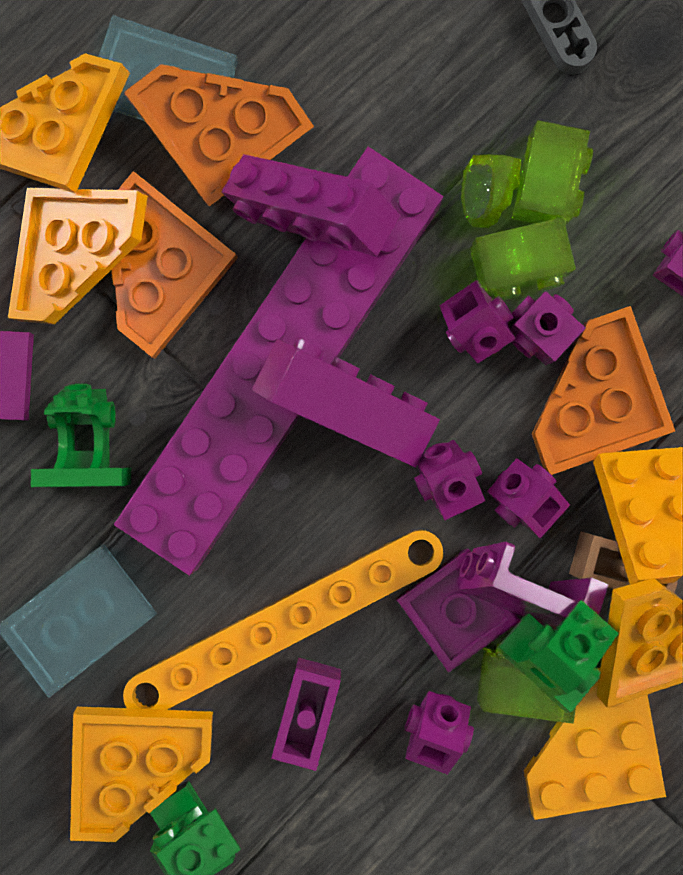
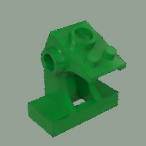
[31,383,131,487]
[496,600,619,713]
[150,781,241,875]

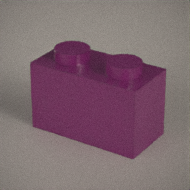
[271,657,341,771]

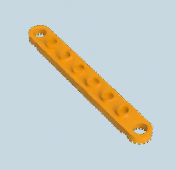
[123,530,443,710]

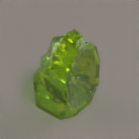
[461,154,521,228]

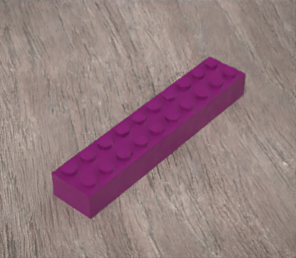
[114,146,444,576]

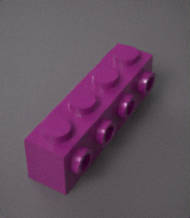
[221,154,401,257]
[252,337,440,468]

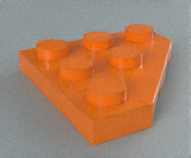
[124,64,314,206]
[112,171,238,359]
[532,306,675,475]

